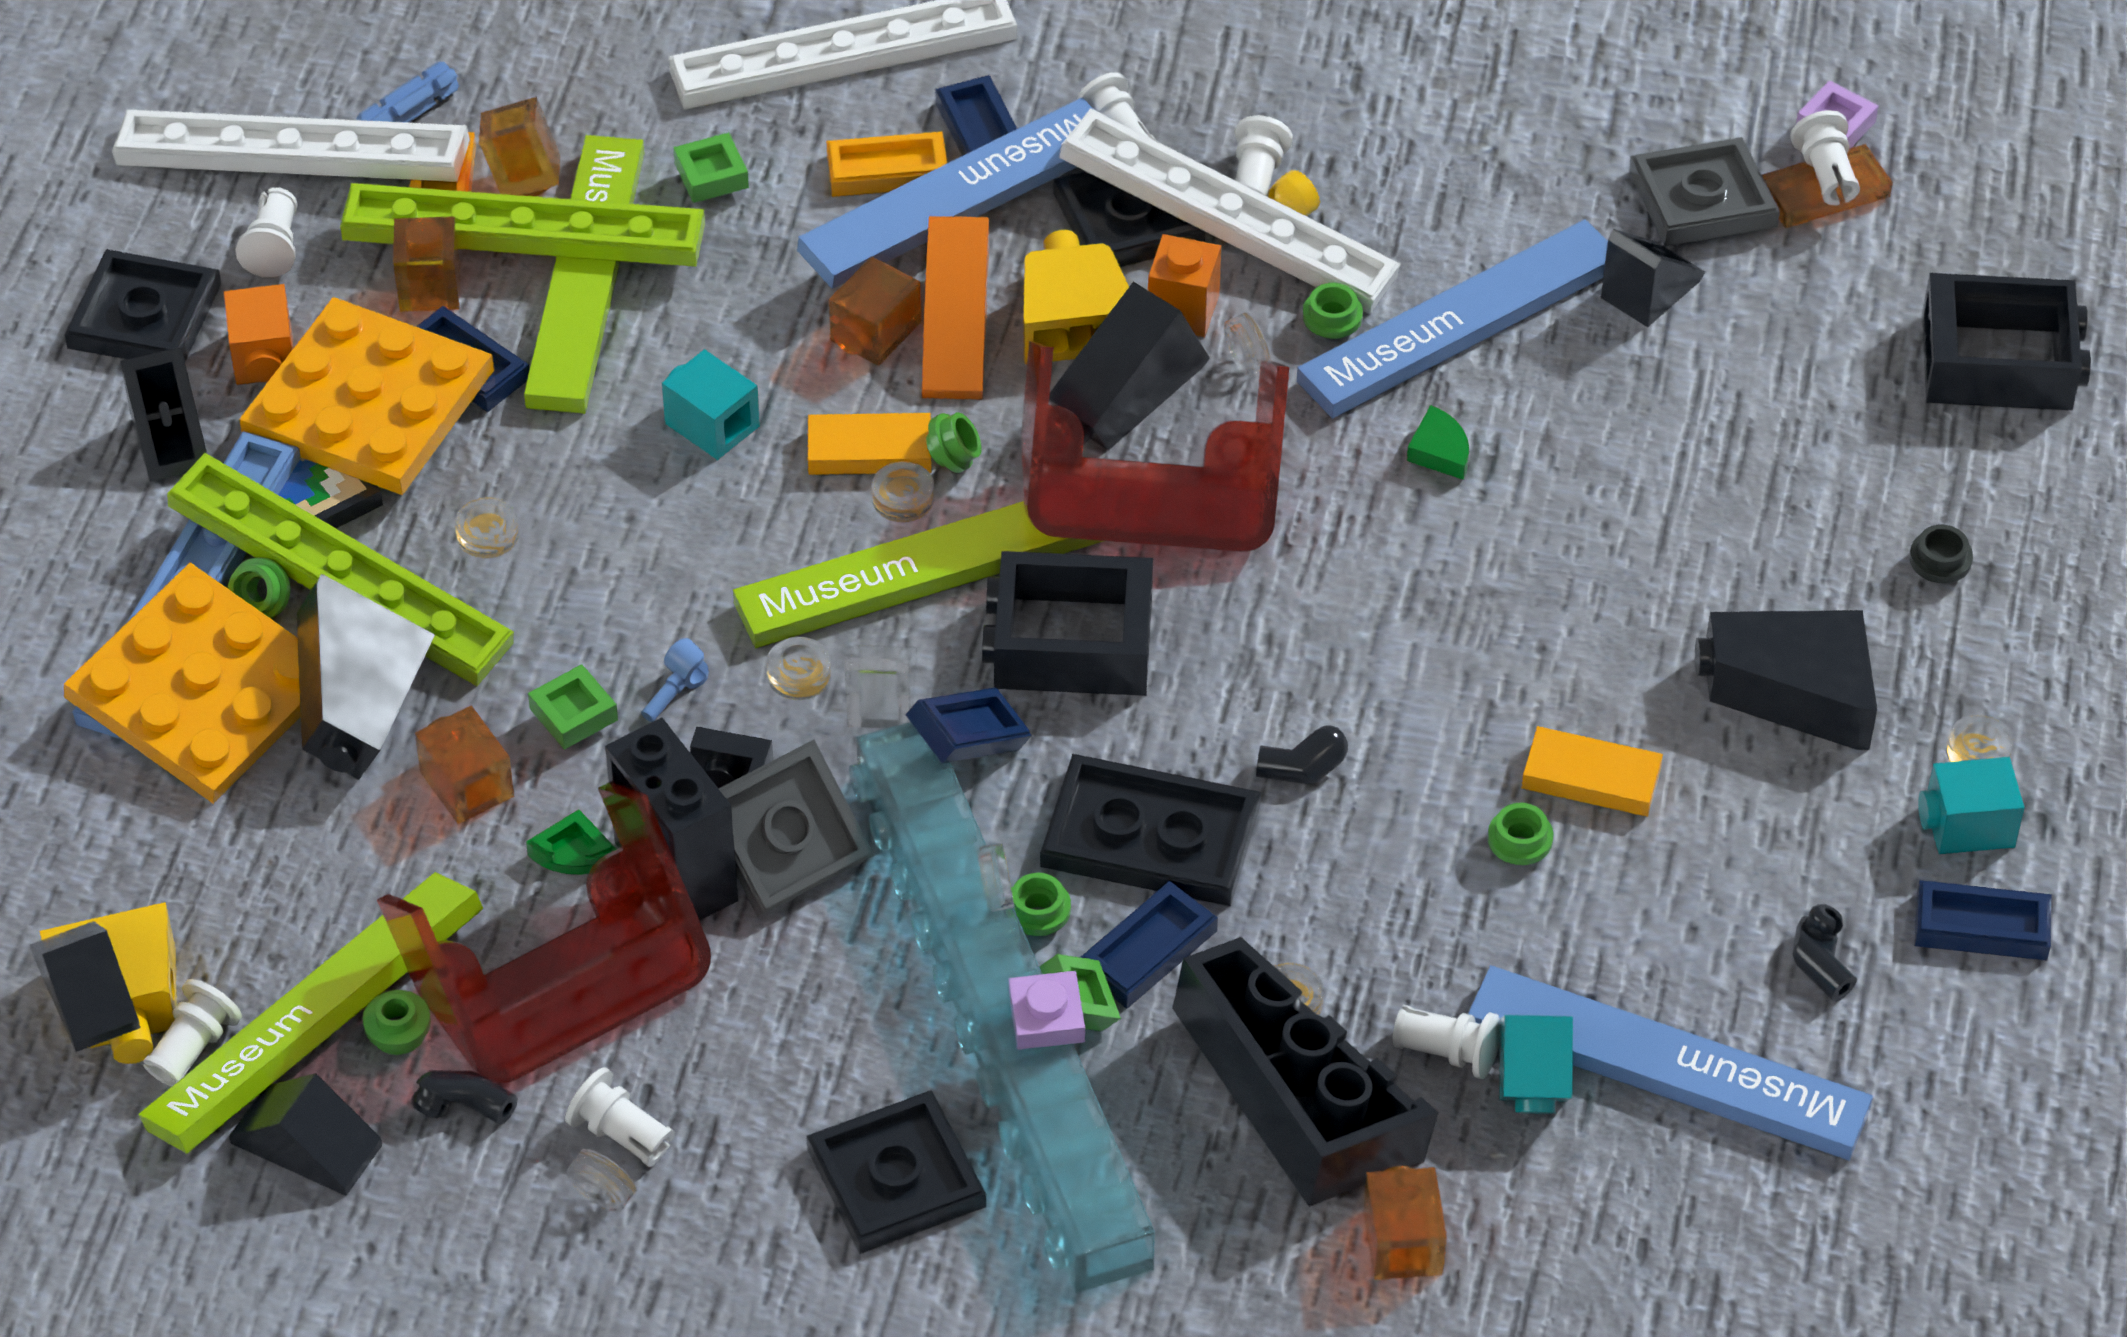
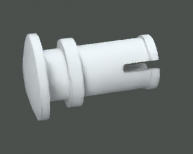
[1076,73,1156,141]
[1790,110,1860,205]
[1235,115,1293,197]
[235,188,297,278]
[143,979,242,1087]
[1393,1005,1500,1080]
[565,1067,675,1167]

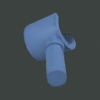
[641,638,709,722]

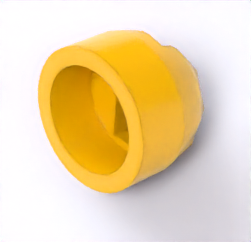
[1268,170,1320,216]

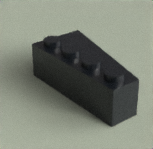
[1172,937,1439,1207]

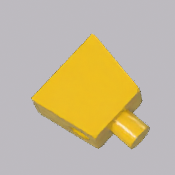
[1023,230,1129,365]
[40,902,177,1064]

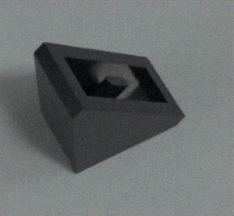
[1601,229,1706,328]
[120,347,207,482]
[30,921,140,1052]
[229,1073,383,1196]

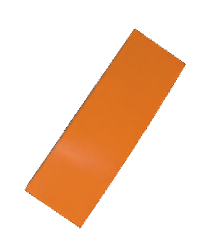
[922,216,989,400]

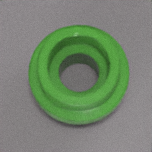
[1303,283,1363,339]
[926,412,982,473]
[228,557,290,619]
[1488,803,1554,865]
[1005,873,1071,936]
[363,990,431,1055]

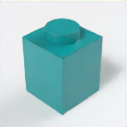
[662,349,760,460]
[1918,757,2025,854]
[1499,1015,1573,1114]

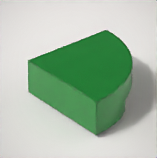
[1406,405,1469,480]
[526,809,619,875]

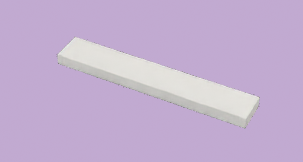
[669,0,1017,110]
[1059,109,1401,314]
[112,110,470,182]

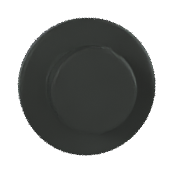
[1909,524,1973,583]

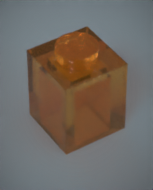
[479,96,561,197]
[393,216,461,312]
[828,256,921,366]
[415,705,514,824]
[1363,1166,1447,1280]

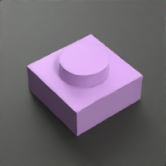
[1796,80,1879,150]
[1008,971,1085,1050]

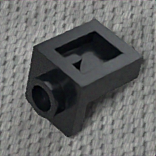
[690,727,773,789]

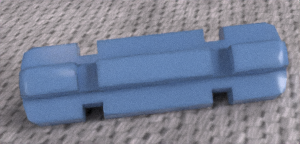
[356,62,459,123]

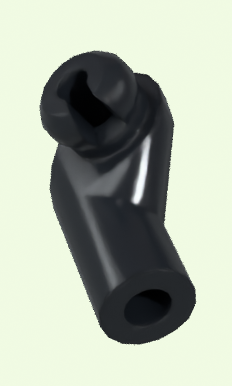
[1256,725,1348,785]
[1792,904,1857,1001]
[411,1070,518,1125]

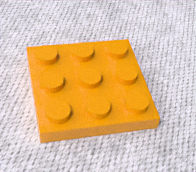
[239,297,494,495]
[64,562,301,804]

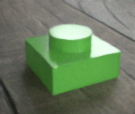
[673,132,749,203]
[528,664,618,750]
[1038,954,1121,1032]

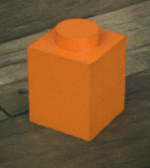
[1148,234,1221,337]
[224,284,294,385]

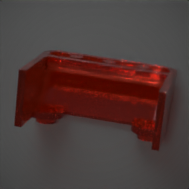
[1021,341,1290,552]
[377,782,711,1083]

